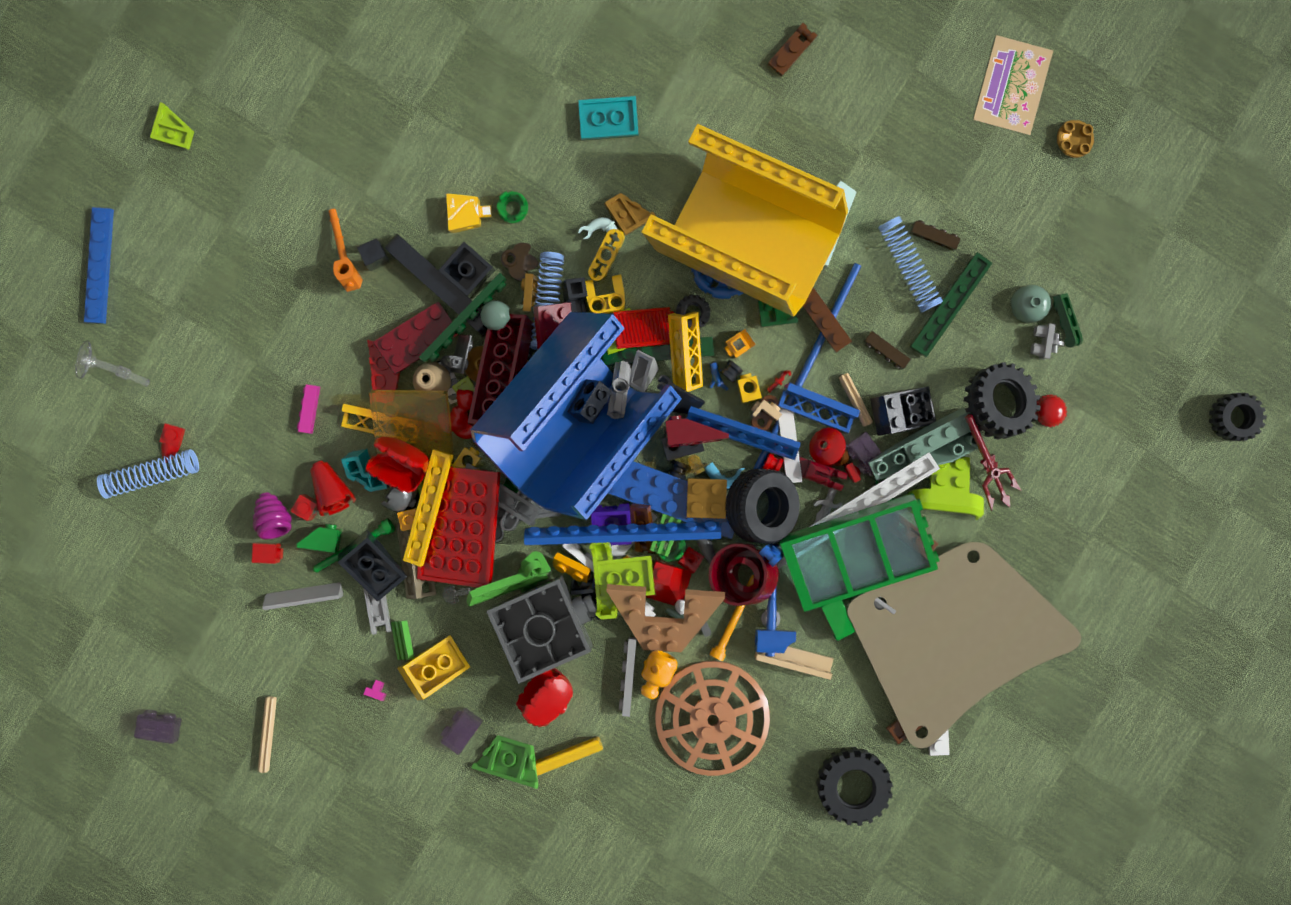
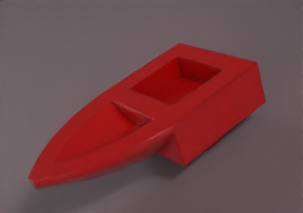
[159,423,185,463]

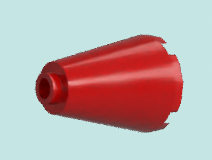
[310,461,356,516]

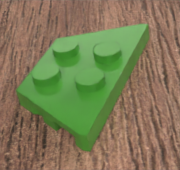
[471,735,538,789]

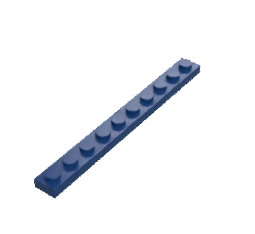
[524,521,721,545]

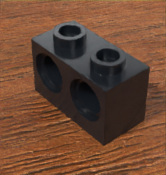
[567,379,612,424]
[661,434,705,461]

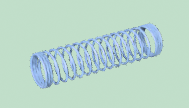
[878,216,943,313]
[530,252,565,350]
[97,449,199,499]

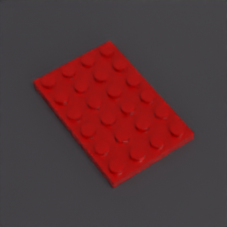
[417,466,501,588]

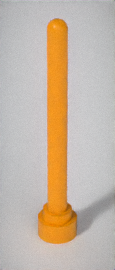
[709,575,754,661]

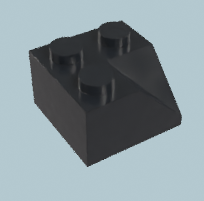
[438,242,495,299]

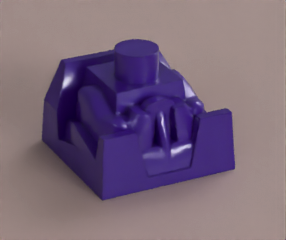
[591,504,632,545]

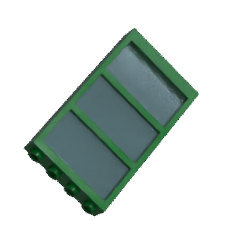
[780,493,940,612]

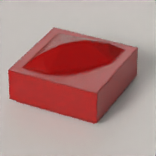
[844,462,861,483]
[678,547,704,574]

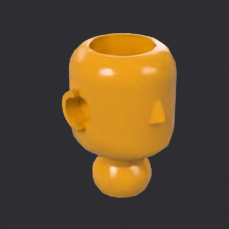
[641,650,678,699]

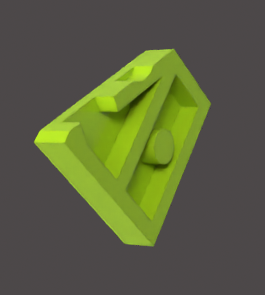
[150,102,194,150]

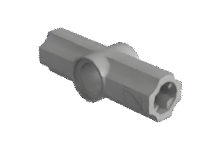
[607,361,631,419]

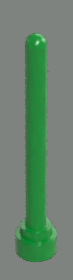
[313,518,396,573]

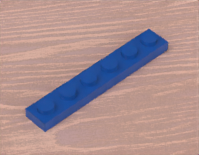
[84,207,114,324]
[687,406,801,460]

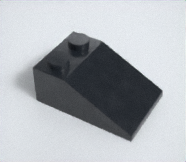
[338,530,407,601]

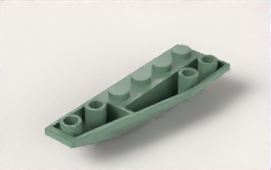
[868,408,986,480]

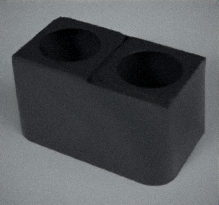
[357,238,390,272]

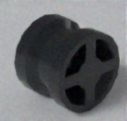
[719,359,743,383]
[667,460,690,480]

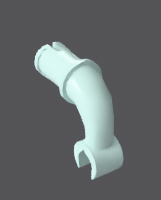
[578,217,625,242]

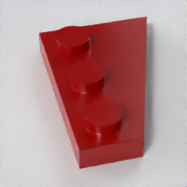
[367,340,401,405]

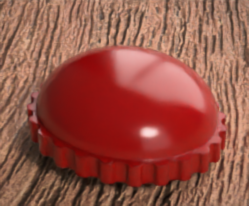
[1035,394,1067,427]

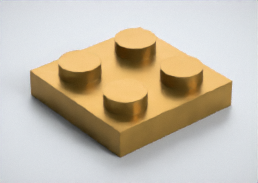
[686,478,727,519]

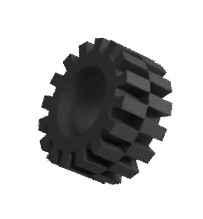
[676,294,711,329]

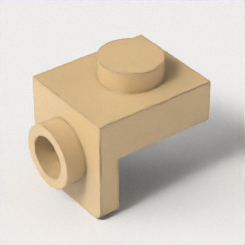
[751,400,782,421]

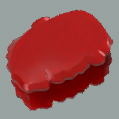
[365,436,429,493]
[516,668,573,727]

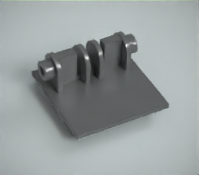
[441,335,473,374]

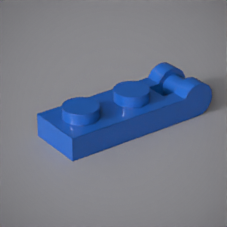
[759,543,784,567]

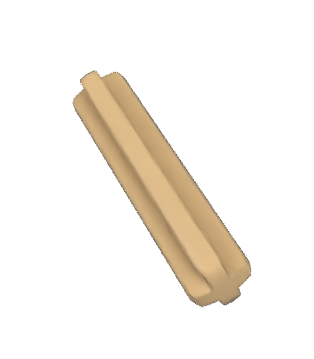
[839,373,873,426]

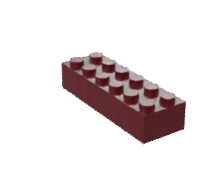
[468,314,534,427]

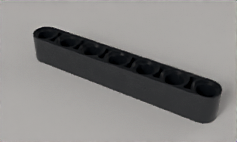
[384,234,487,336]

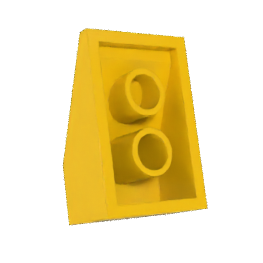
[397,635,470,701]

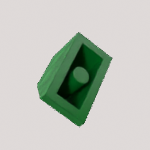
[297,523,342,553]

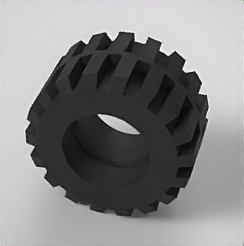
[1209,393,1267,441]

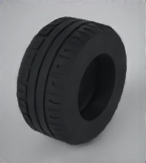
[725,469,800,544]

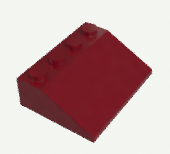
[664,415,729,448]

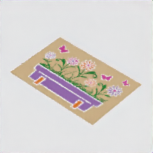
[973,35,1053,135]

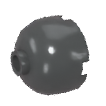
[381,487,418,512]

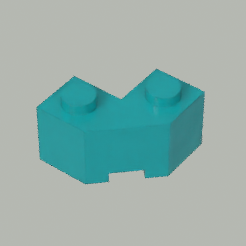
[341,449,390,492]

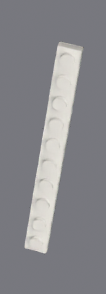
[777,452,940,569]

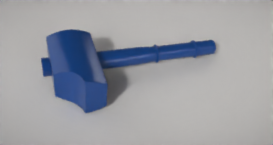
[755,586,796,657]

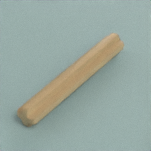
[258,696,277,773]

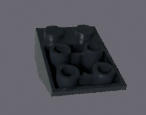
[870,386,936,436]

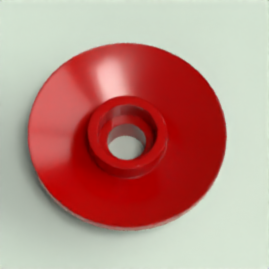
[809,428,846,466]

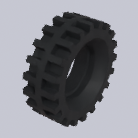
[964,362,1041,440]
[816,747,893,826]

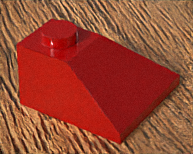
[646,560,692,606]

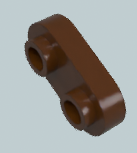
[751,395,779,431]

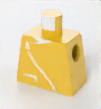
[446,194,492,233]

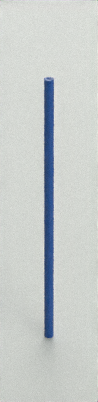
[753,263,861,469]

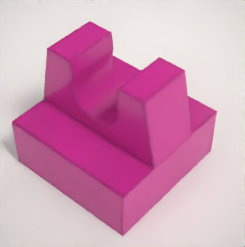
[363,680,386,701]

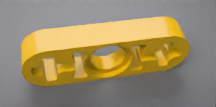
[588,229,625,281]

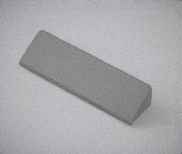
[262,582,343,610]

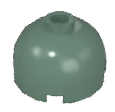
[1011,285,1051,323]

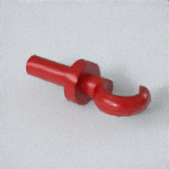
[767,370,791,392]

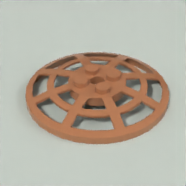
[655,661,770,776]

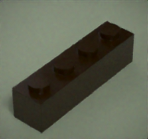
[910,220,961,251]
[863,331,911,370]

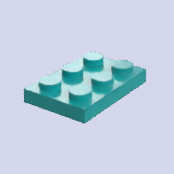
[578,96,639,140]

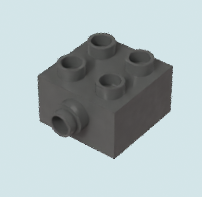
[487,575,597,684]

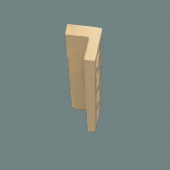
[754,646,834,680]

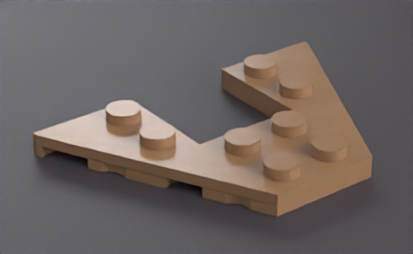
[606,584,725,652]

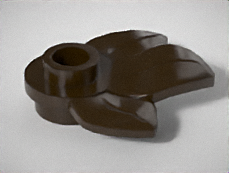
[501,243,539,281]

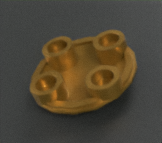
[1057,120,1094,158]

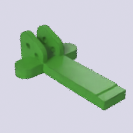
[467,551,551,607]

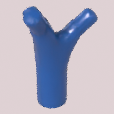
[709,363,729,391]

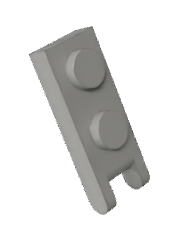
[363,588,392,635]

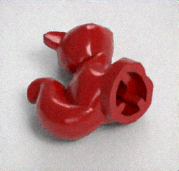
[437,389,474,439]

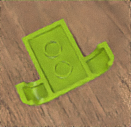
[907,457,984,520]
[589,542,655,620]

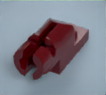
[784,457,847,491]

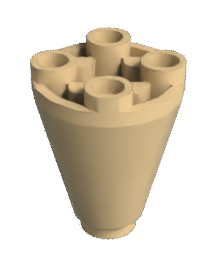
[413,362,451,400]

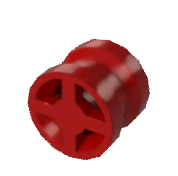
[762,453,784,471]

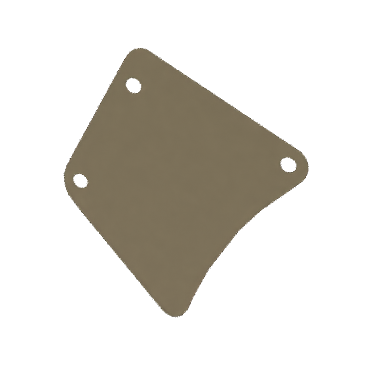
[848,542,1081,748]

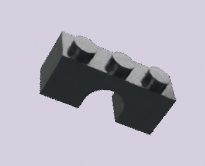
[561,277,588,313]

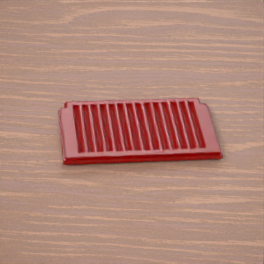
[613,307,674,349]

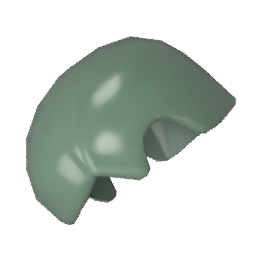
[481,301,510,330]

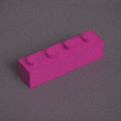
[297,384,320,434]

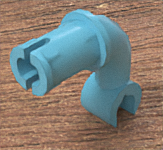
[703,462,745,489]

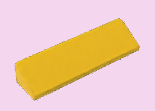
[536,736,603,776]

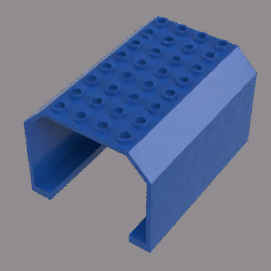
[471,312,682,520]

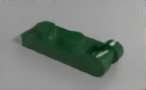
[1053,293,1083,348]

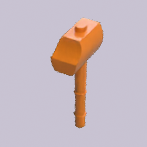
[329,209,363,292]

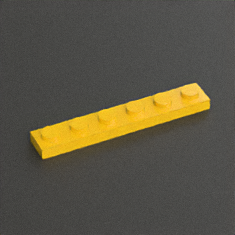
[403,449,453,567]

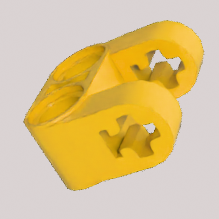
[585,274,625,314]

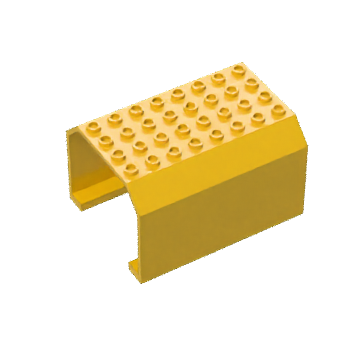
[642,124,848,317]

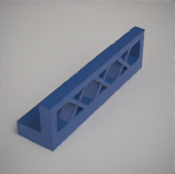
[777,383,860,433]

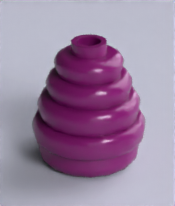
[253,492,292,539]

